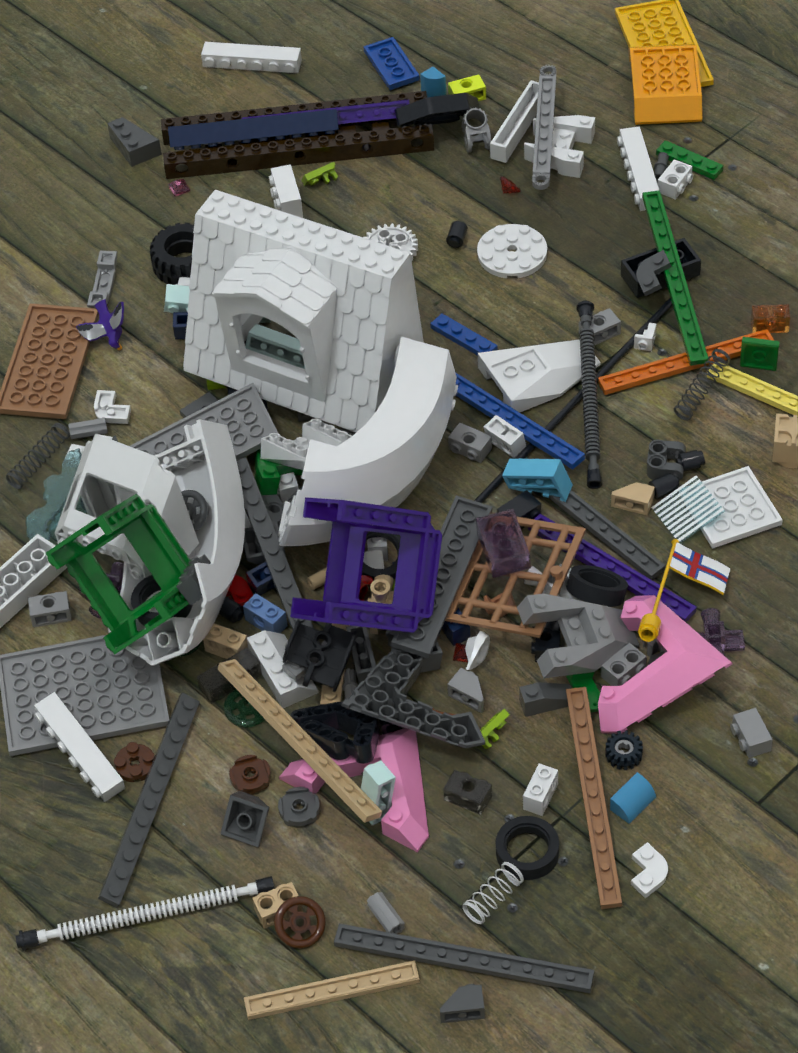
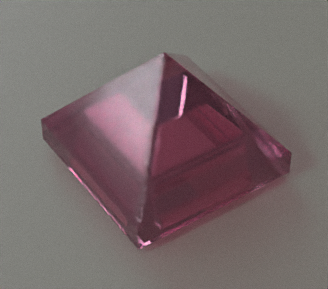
[168,179,190,196]

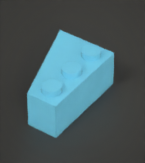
[502,458,573,502]

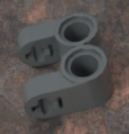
[647,439,686,480]

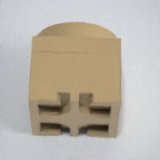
[772,413,798,468]

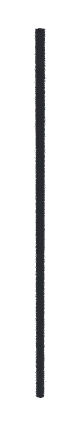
[474,298,673,503]

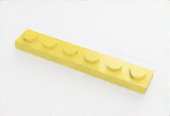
[707,362,798,417]

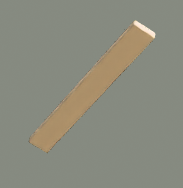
[244,960,420,1020]

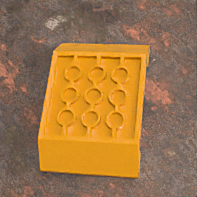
[628,44,702,125]

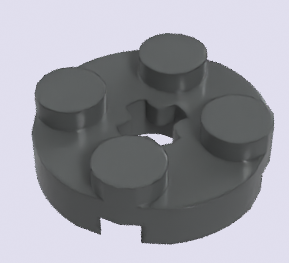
[278,787,320,827]

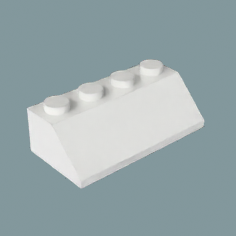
[247,630,319,708]

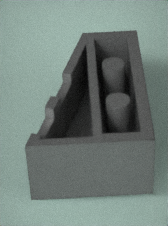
[107,117,162,167]

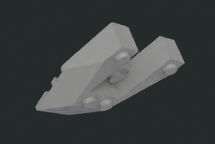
[517,594,640,679]

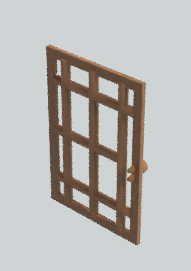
[445,513,586,638]

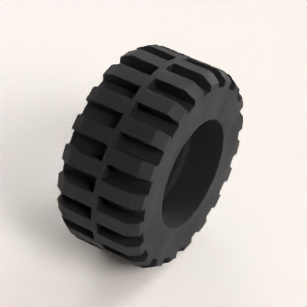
[150,222,194,285]

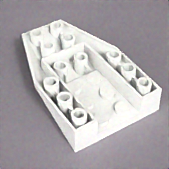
[478,339,601,413]
[260,419,352,470]

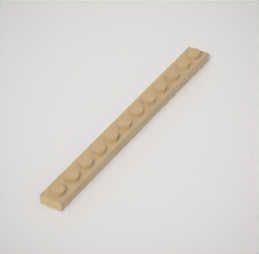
[218,659,382,823]

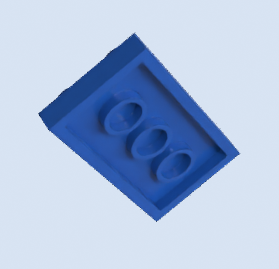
[363,37,420,90]

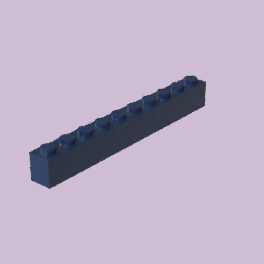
[168,109,339,150]

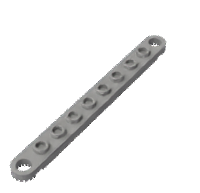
[532,64,557,190]

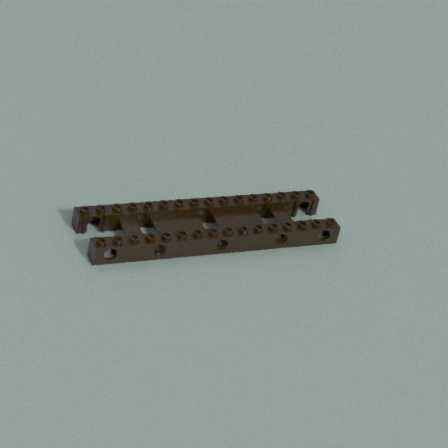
[161,91,434,179]

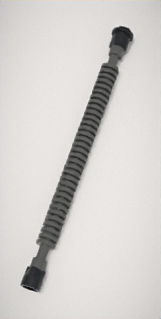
[576,300,602,489]

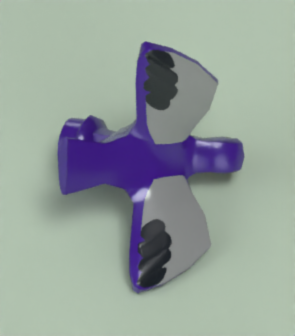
[76,299,124,350]

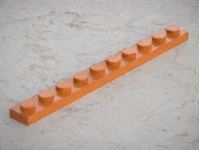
[598,329,774,395]

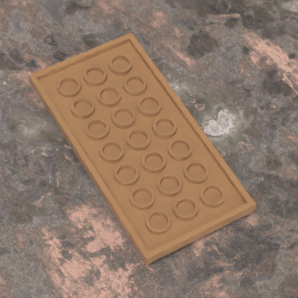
[0,303,99,419]

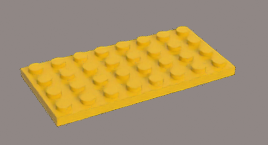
[615,0,714,87]

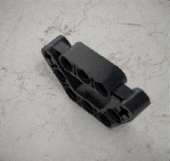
[394,93,480,127]
[290,701,380,764]

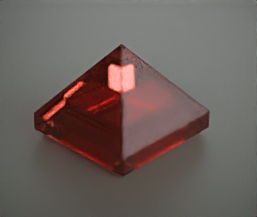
[500,176,521,193]
[453,643,468,662]

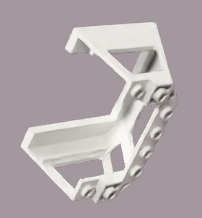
[55,434,199,581]

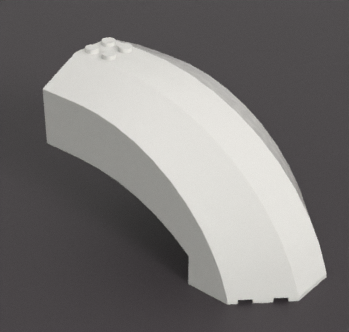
[278,337,458,546]
[108,419,245,666]

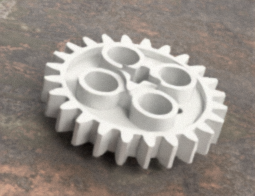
[363,223,418,261]

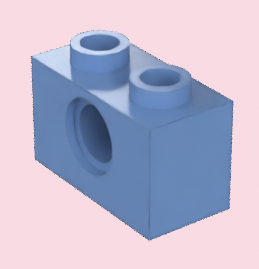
[243,593,288,633]

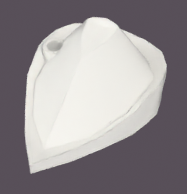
[465,631,490,670]

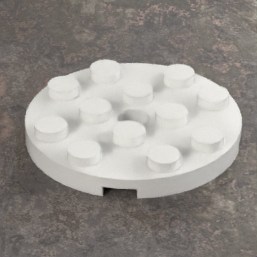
[477,224,547,278]

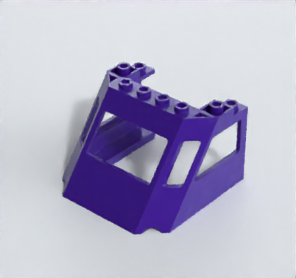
[290,497,442,633]

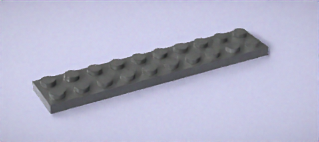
[391,495,493,659]

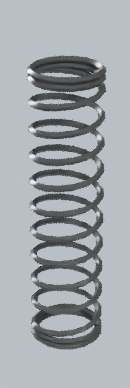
[673,349,731,420]
[6,423,70,489]

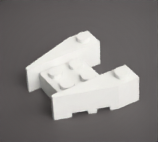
[524,115,595,178]

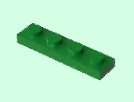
[656,140,724,180]

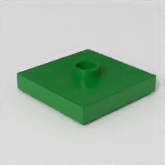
[740,337,780,371]

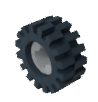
[605,730,643,770]

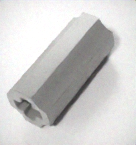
[68,418,108,439]
[367,892,405,934]

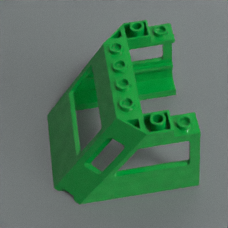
[46,494,190,655]

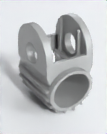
[461,107,491,153]

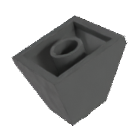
[220,791,269,847]

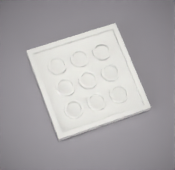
[679,466,783,549]

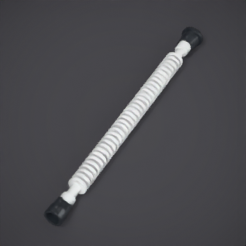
[15,876,275,952]

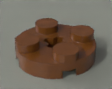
[114,742,155,782]
[229,755,271,794]

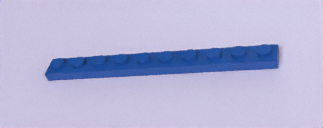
[455,372,585,470]

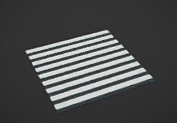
[651,475,725,543]

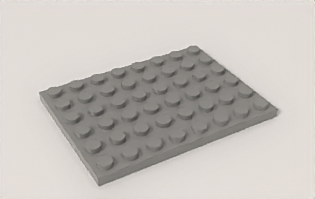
[0,635,170,756]

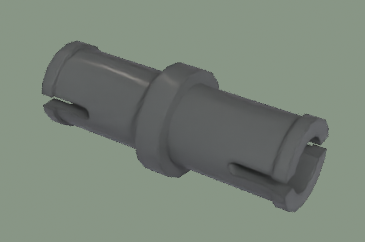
[654,152,669,182]

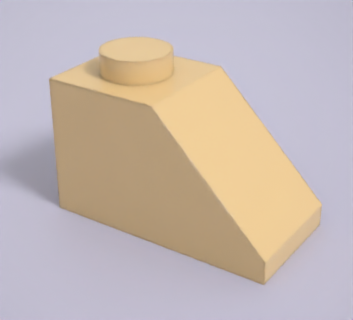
[611,482,655,516]

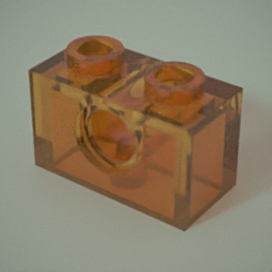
[751,304,790,333]

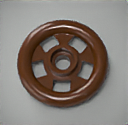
[274,896,326,949]

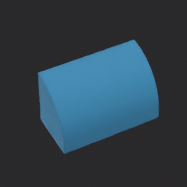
[420,67,447,98]
[610,772,656,824]

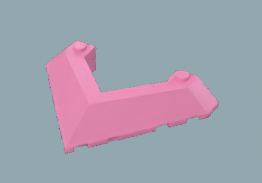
[598,595,732,734]
[279,728,429,853]

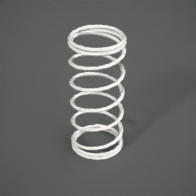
[463,862,524,924]

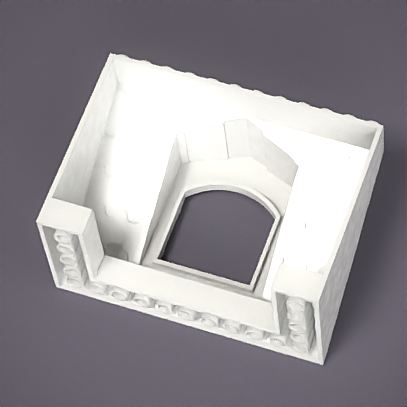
[183,190,424,432]

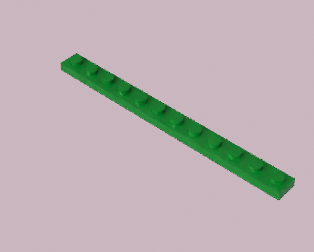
[642,190,708,366]

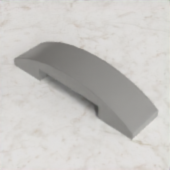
[87,250,117,308]

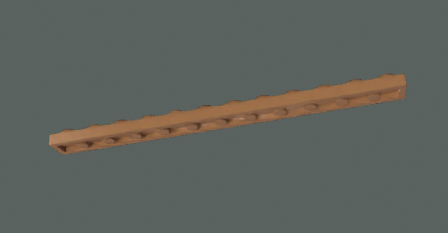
[566,687,622,909]

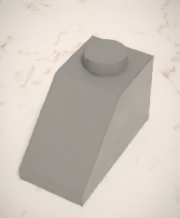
[447,668,484,713]

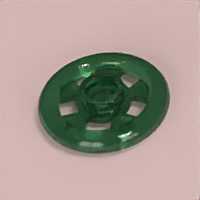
[223,689,265,727]

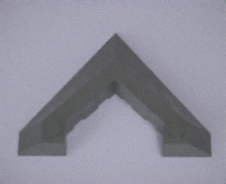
[341,641,485,748]

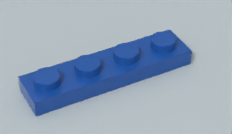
[430,313,498,356]

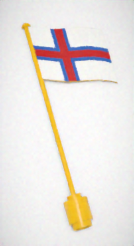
[638,539,730,642]

